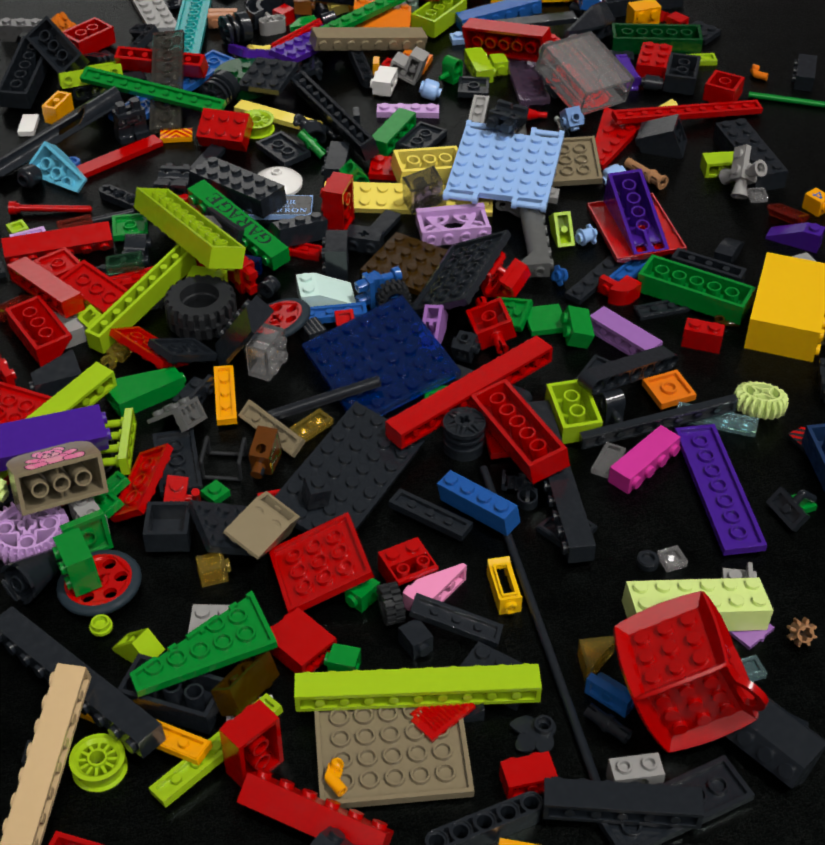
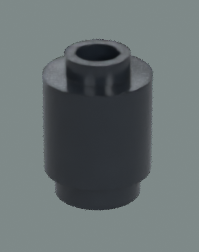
[641,74,664,91]

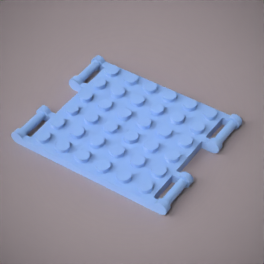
[443,120,565,213]

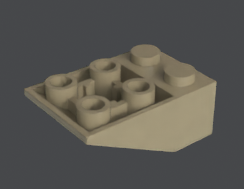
[223,491,300,559]

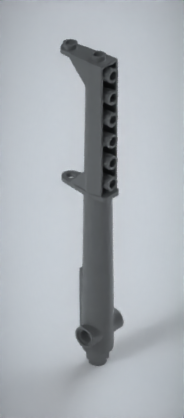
[495,124,554,277]

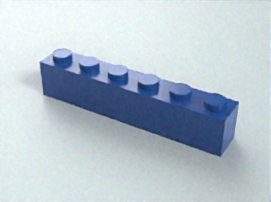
[456,0,542,32]

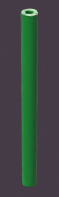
[748,91,825,108]

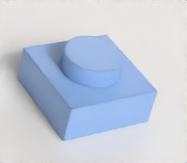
[449,31,465,46]

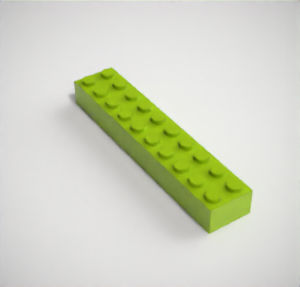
[134,187,246,271]

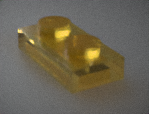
[290,408,333,442]

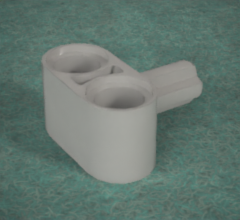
[259,12,286,36]

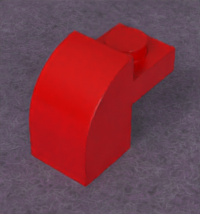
[597,274,642,306]

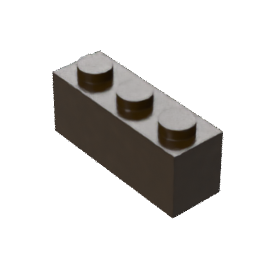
[211,651,280,717]

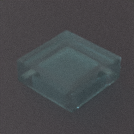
[741,655,767,682]

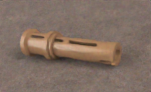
[624,158,669,190]

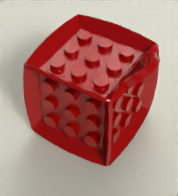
[613,591,769,753]

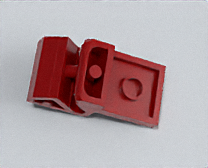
[480,251,531,298]

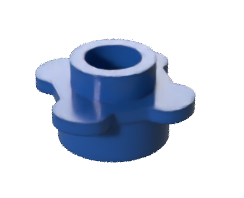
[551,265,568,286]

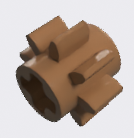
[787,617,817,647]

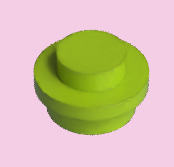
[89,614,113,637]

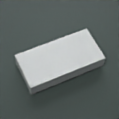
[17,114,40,137]

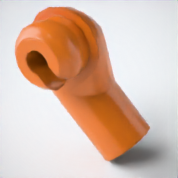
[750,64,769,81]

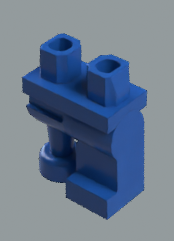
[354,266,403,309]

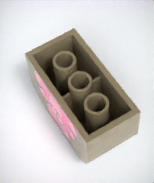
[6,441,109,516]

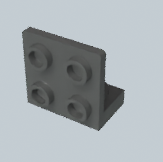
[147,396,208,432]

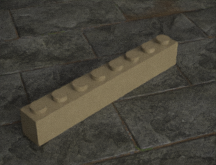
[309,27,428,51]

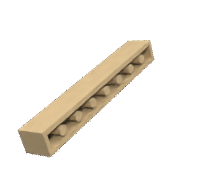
[0,663,91,845]

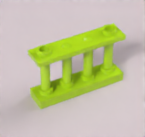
[57,61,123,89]
[100,408,137,475]

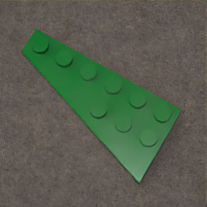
[130,590,278,697]

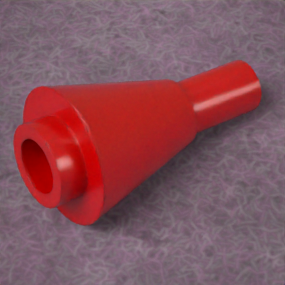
[527,108,547,121]

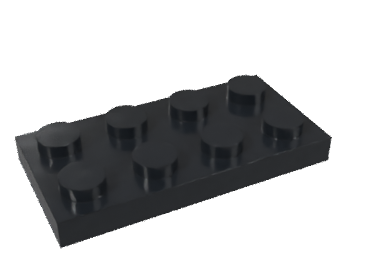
[152,428,203,498]

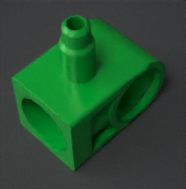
[438,55,463,85]
[339,159,369,182]

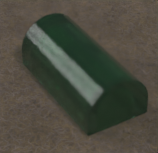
[106,251,145,275]

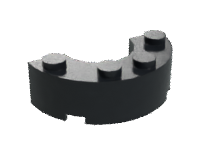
[246,0,294,30]

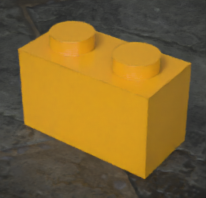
[41,90,74,124]

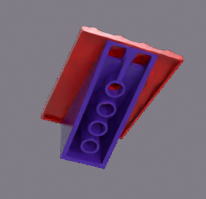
[587,169,687,263]

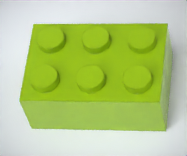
[545,379,603,444]

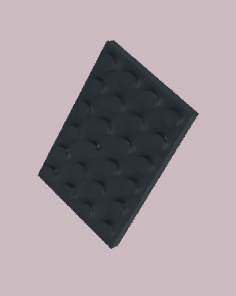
[408,230,511,317]

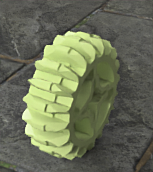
[734,381,789,420]

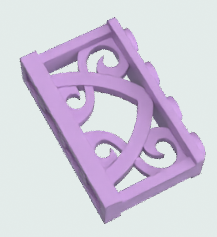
[416,202,492,246]

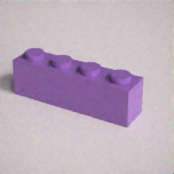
[590,306,663,356]

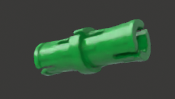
[297,129,326,159]

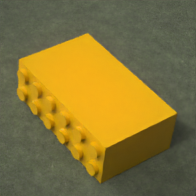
[744,252,825,362]

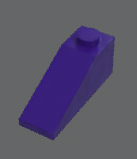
[765,222,825,253]

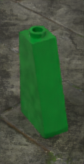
[104,366,186,418]

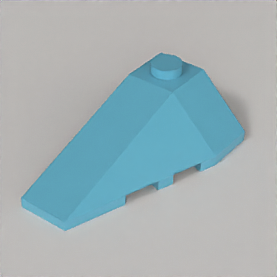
[29,141,88,193]

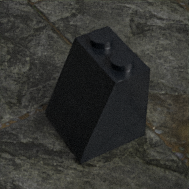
[635,114,688,159]

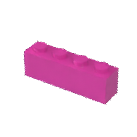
[608,425,681,494]

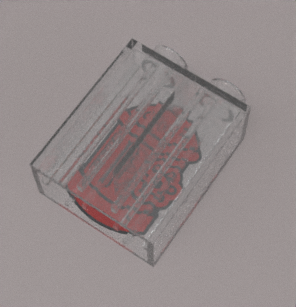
[535,31,635,115]

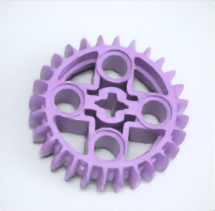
[0,502,69,564]

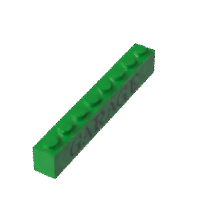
[187,179,290,271]

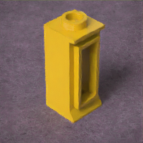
[487,556,522,615]

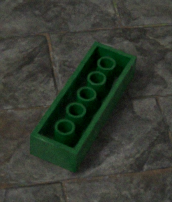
[610,23,703,55]

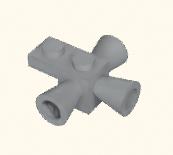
[719,144,767,199]

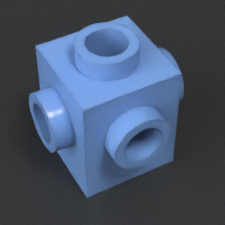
[559,106,584,132]

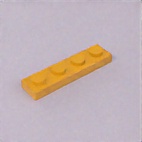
[214,365,237,426]

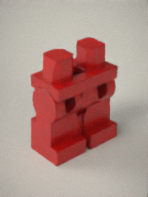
[223,256,258,295]

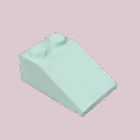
[296,273,356,307]

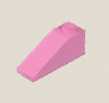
[402,563,467,611]

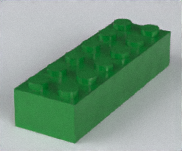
[637,254,756,325]

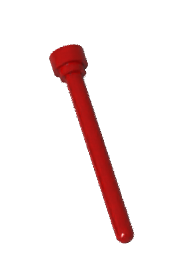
[8,201,92,215]

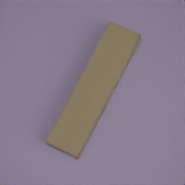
[238,399,306,458]

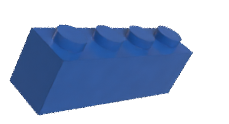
[437,470,520,536]

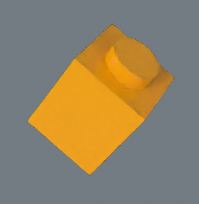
[802,188,825,217]

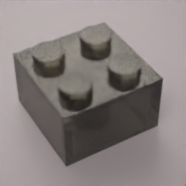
[402,166,443,214]

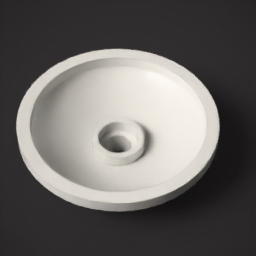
[258,166,303,195]

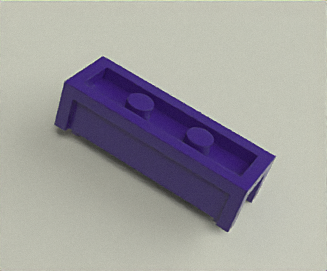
[614,54,642,91]

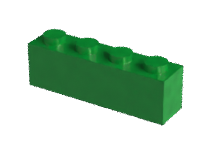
[372,108,416,156]

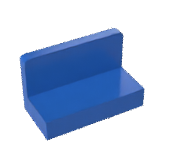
[584,672,635,718]

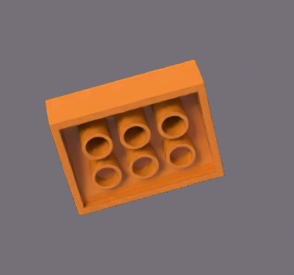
[353,0,411,27]

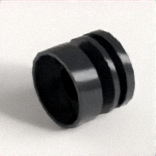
[218,10,254,47]
[199,70,240,108]
[442,407,486,462]

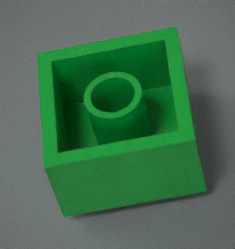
[52,527,102,597]

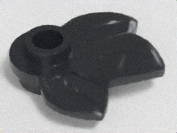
[510,715,556,753]

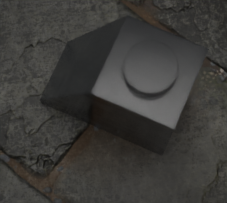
[29,350,82,397]

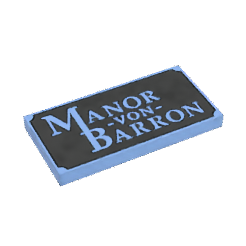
[243,195,313,220]

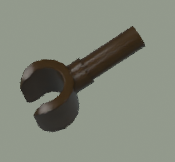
[714,315,741,327]

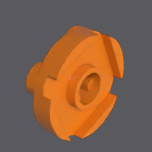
[51,12,76,31]

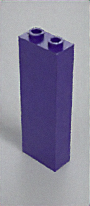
[0,404,112,472]

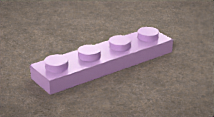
[377,103,439,118]

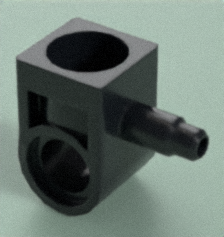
[598,388,626,425]

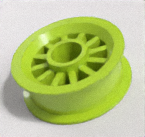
[244,109,275,139]
[69,733,128,792]

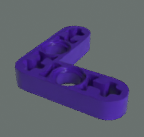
[228,44,277,59]

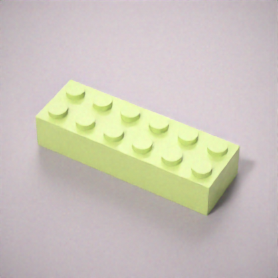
[622,578,773,631]

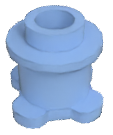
[575,224,598,246]

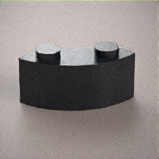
[122,234,152,270]

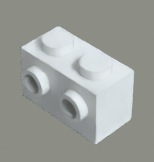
[370,65,398,97]

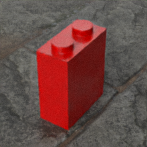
[269,607,337,673]

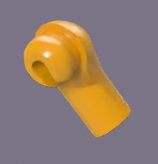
[324,757,348,797]

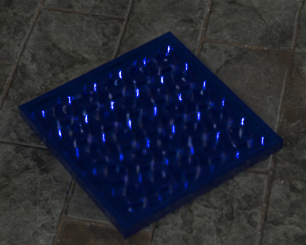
[302,295,461,416]

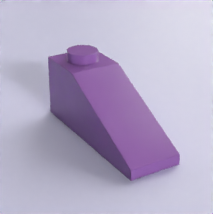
[417,304,448,356]

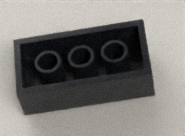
[118,653,223,735]

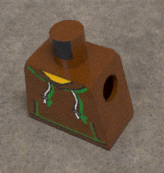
[249,425,282,479]

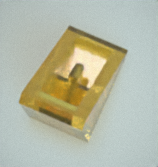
[577,636,615,681]

